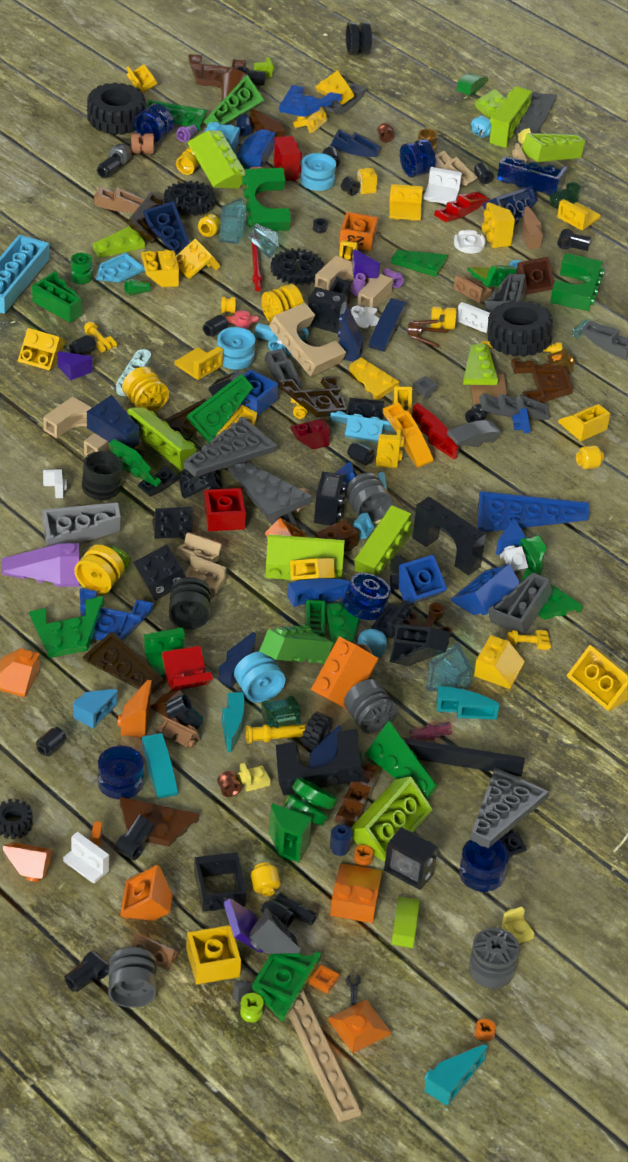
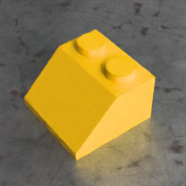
[474,635,525,690]

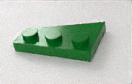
[391,250,448,277]

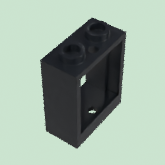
[194,852,246,912]

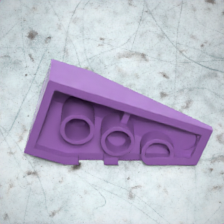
[2,543,80,587]

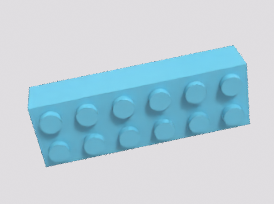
[0,235,49,314]

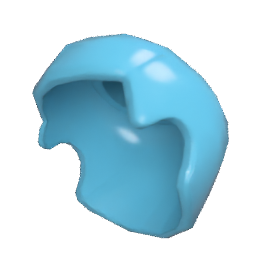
[358,629,387,657]

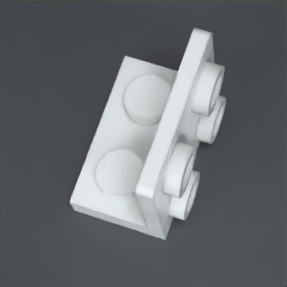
[424,167,462,205]

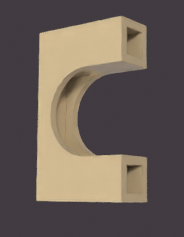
[315,256,393,308]
[269,303,346,377]
[43,396,110,456]

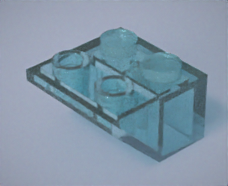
[220,198,246,244]

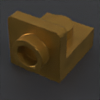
[547,349,576,372]

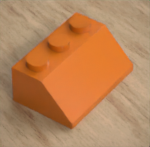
[311,637,379,710]

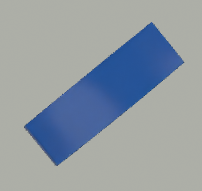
[287,578,350,607]

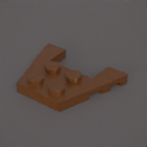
[189,54,246,88]
[511,359,573,403]

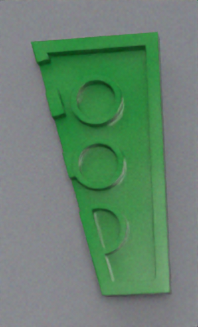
[186,374,253,444]
[365,721,438,801]

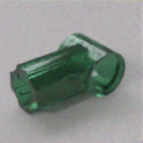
[549,182,580,207]

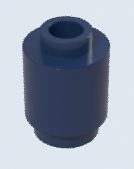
[236,115,252,137]
[330,825,352,856]

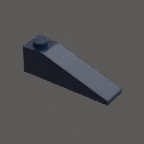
[482,186,538,225]
[143,201,190,256]

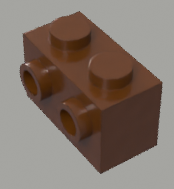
[315,520,359,552]

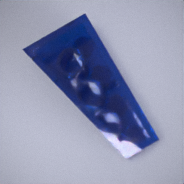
[496,157,567,196]

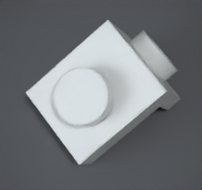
[43,469,66,498]
[500,545,528,572]

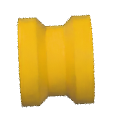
[221,297,235,314]

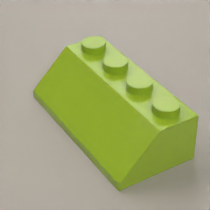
[188,130,245,189]
[127,407,196,471]
[265,534,345,581]
[350,776,433,862]

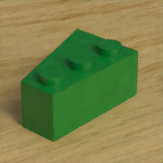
[32,271,82,323]

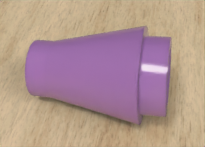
[176,125,198,142]
[382,268,404,288]
[351,273,366,297]

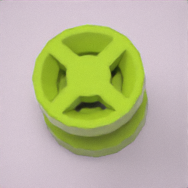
[240,993,264,1022]

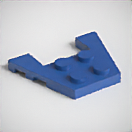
[279,85,342,117]
[80,588,154,641]

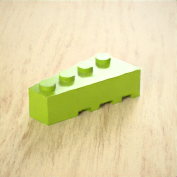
[489,86,532,148]
[522,133,586,162]
[354,505,413,579]

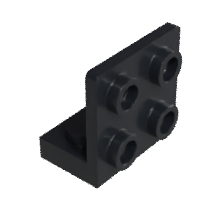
[178,469,224,499]
[152,507,193,539]

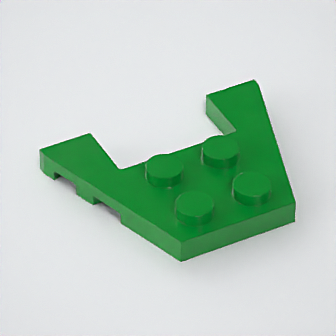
[29,596,105,658]

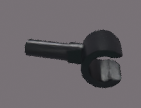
[345,974,361,1005]

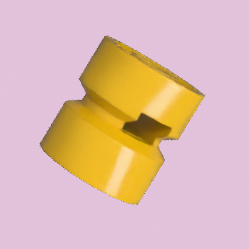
[176,146,200,175]
[430,306,456,330]

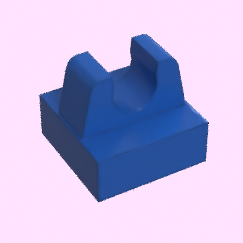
[512,408,531,434]

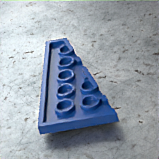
[477,491,589,532]

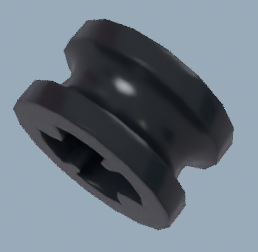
[313,218,327,233]

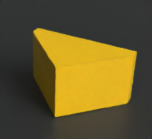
[392,387,412,416]

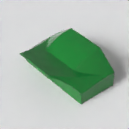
[519,535,547,576]

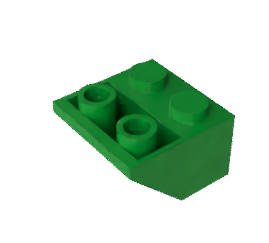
[269,803,312,863]

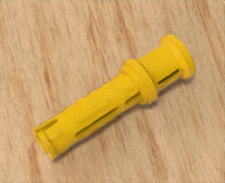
[245,724,307,744]

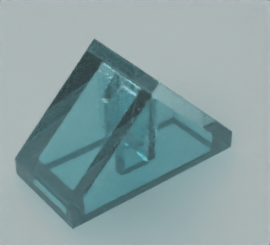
[247,224,279,258]

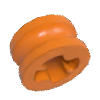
[354,845,374,866]
[475,1019,496,1042]

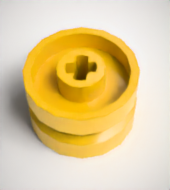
[74,545,124,595]

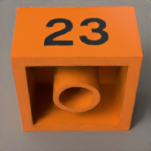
[339,212,378,251]

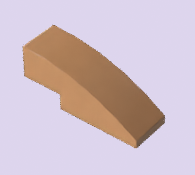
[94,186,144,212]
[522,206,543,249]

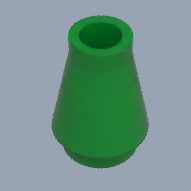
[124,279,150,296]

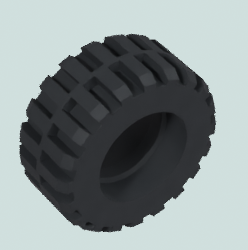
[87,82,146,135]
[488,301,553,357]

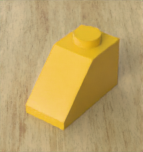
[339,241,358,262]
[290,558,335,580]

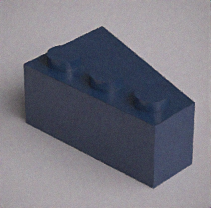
[87,395,139,449]

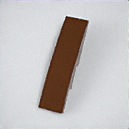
[335,761,382,827]

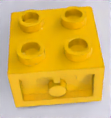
[389,184,423,221]
[557,199,601,231]
[176,239,221,279]
[174,346,224,380]

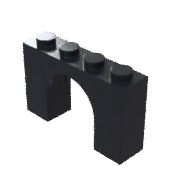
[412,497,486,576]
[276,729,365,796]

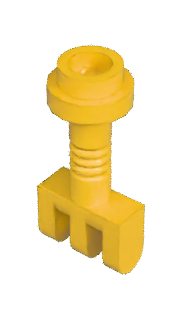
[84,322,117,353]
[291,398,307,419]
[507,630,551,650]

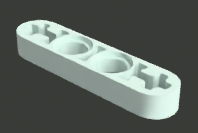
[116,349,151,396]

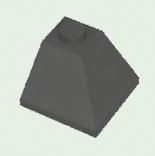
[249,908,301,954]

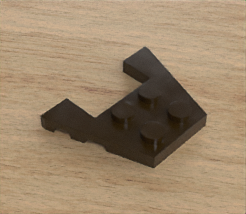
[278,376,347,417]

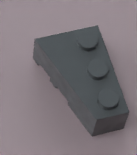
[485,274,526,313]
[488,573,552,635]

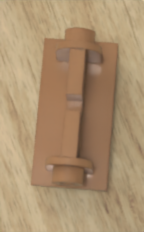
[157,715,201,748]
[131,933,179,971]

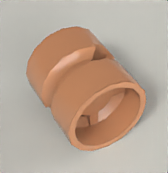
[131,133,153,154]

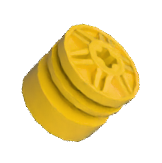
[261,284,304,324]
[122,367,169,413]

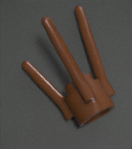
[408,320,449,348]

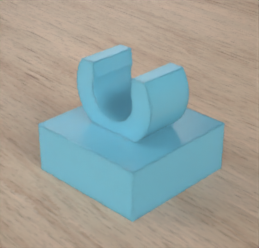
[353,513,375,539]

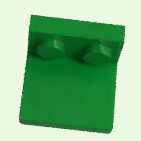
[467,265,517,288]
[144,628,185,677]

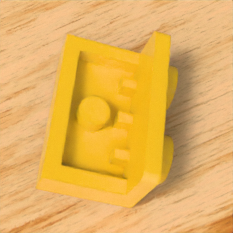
[126,64,158,93]
[293,106,328,133]
[376,429,404,468]

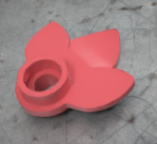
[225,310,259,329]

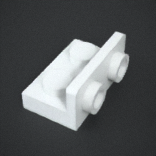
[457,302,490,333]
[63,832,109,883]

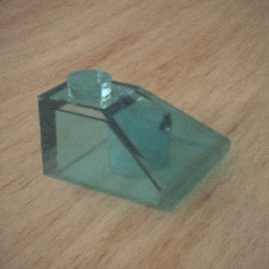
[426,642,472,692]

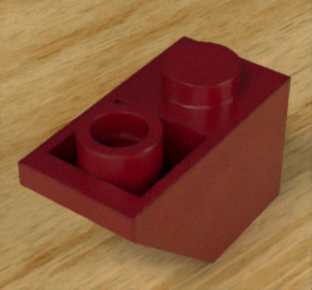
[290,419,331,450]

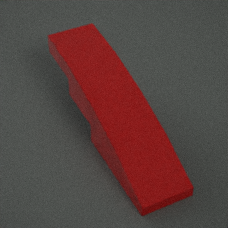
[434,192,489,222]
[412,403,459,460]

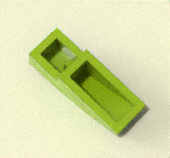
[391,896,420,948]

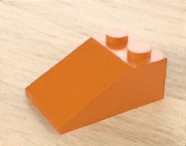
[330,863,383,923]

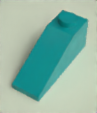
[424,1044,488,1106]

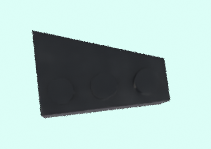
[389,623,450,666]

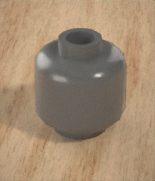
[109,144,132,166]

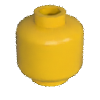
[198,214,221,237]
[576,445,604,470]
[250,862,281,897]

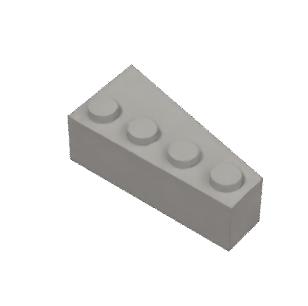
[42,503,121,547]

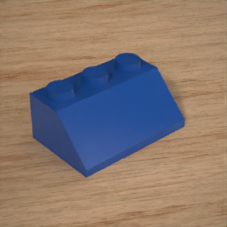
[236,129,275,169]
[451,564,520,615]

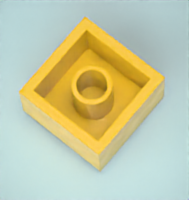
[186,925,241,985]

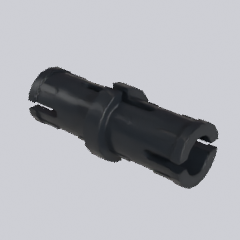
[275,893,318,926]

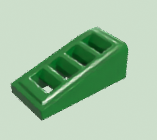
[305,600,325,636]

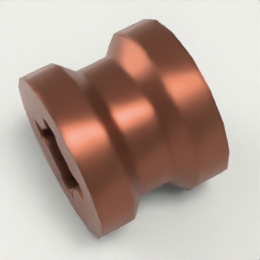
[377,123,395,142]
[217,771,242,797]

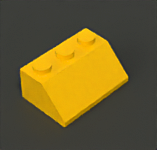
[566,645,628,711]

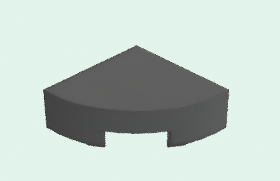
[233,980,253,1002]

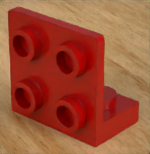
[162,646,213,692]

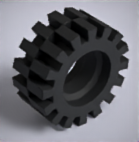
[301,712,333,750]
[0,799,33,839]

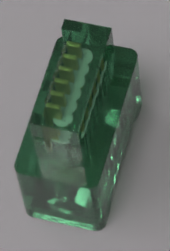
[261,696,301,729]

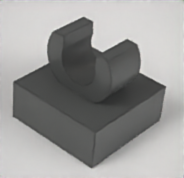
[413,376,438,400]

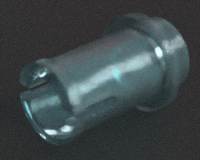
[571,319,589,338]

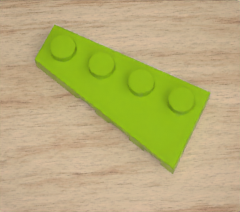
[463,343,498,385]

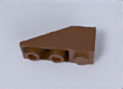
[249,109,285,137]

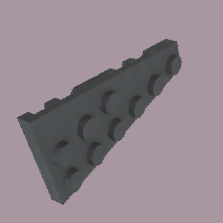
[515,92,557,146]
[183,416,277,477]
[228,461,312,521]
[470,767,549,848]

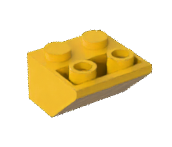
[482,203,515,248]
[141,250,179,287]
[18,328,66,371]
[558,404,611,441]

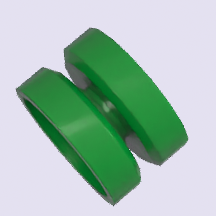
[283,777,338,826]

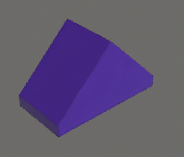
[352,249,380,278]
[58,351,93,380]

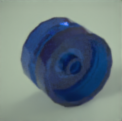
[134,103,174,143]
[399,139,436,178]
[342,573,391,620]
[98,745,144,800]
[459,840,509,892]

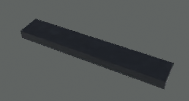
[404,738,525,776]

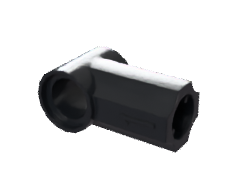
[236,66,265,85]
[557,229,591,251]
[390,556,407,590]
[165,694,203,730]
[115,815,156,861]
[64,950,109,992]

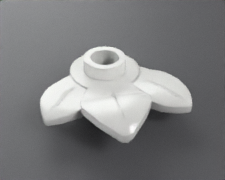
[351,306,379,328]

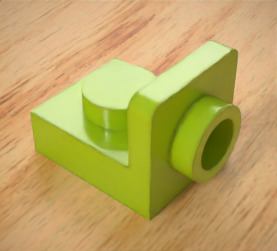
[254,57,274,78]

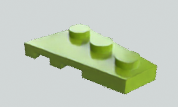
[93,226,145,258]

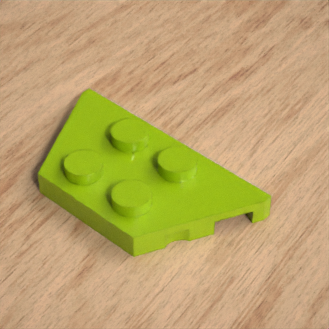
[475,89,506,118]

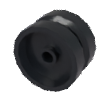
[346,22,372,55]

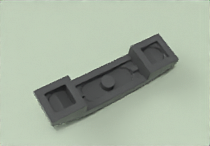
[322,83,367,114]

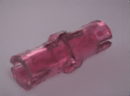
[409,722,452,741]

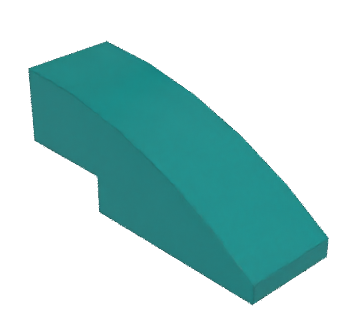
[436,686,499,720]
[221,692,244,752]
[142,733,178,799]

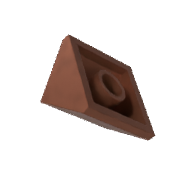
[516,257,554,295]

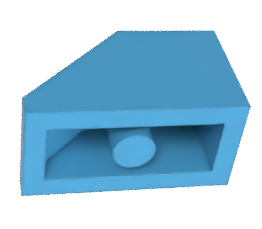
[73,689,118,729]

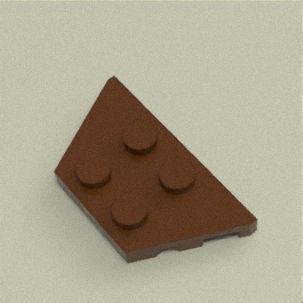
[120,797,199,847]

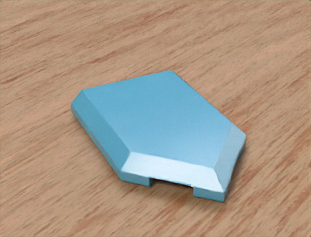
[96,253,145,283]

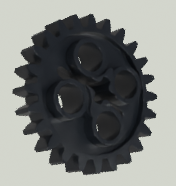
[164,180,216,216]
[270,248,324,286]

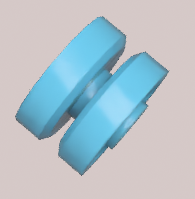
[300,153,336,191]
[217,327,255,370]
[234,651,286,703]

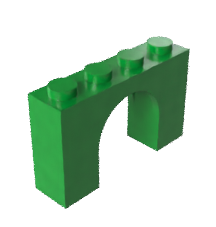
[242,168,291,232]
[550,253,605,311]

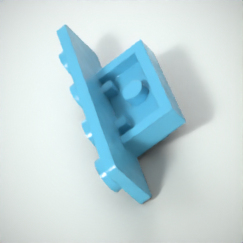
[331,411,395,442]

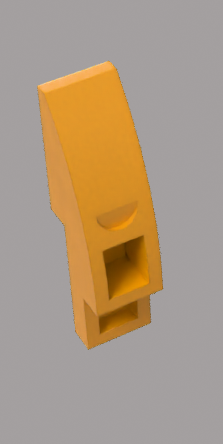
[383,402,433,468]

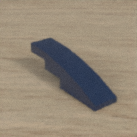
[368,298,407,352]

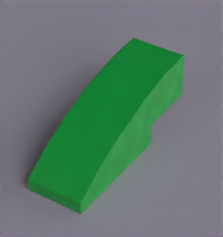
[457,73,488,95]

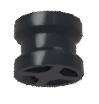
[341,176,360,196]
[465,404,487,423]

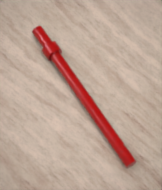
[251,229,262,291]

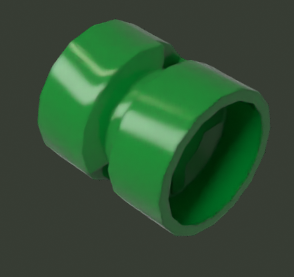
[71,253,92,284]

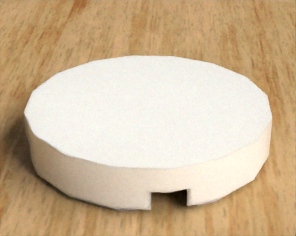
[454,230,486,254]

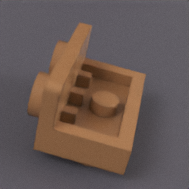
[454,275,492,303]

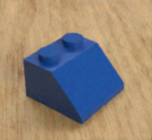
[399,554,447,605]

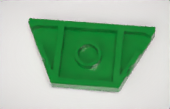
[109,439,161,487]
[520,568,583,620]
[252,952,322,1022]

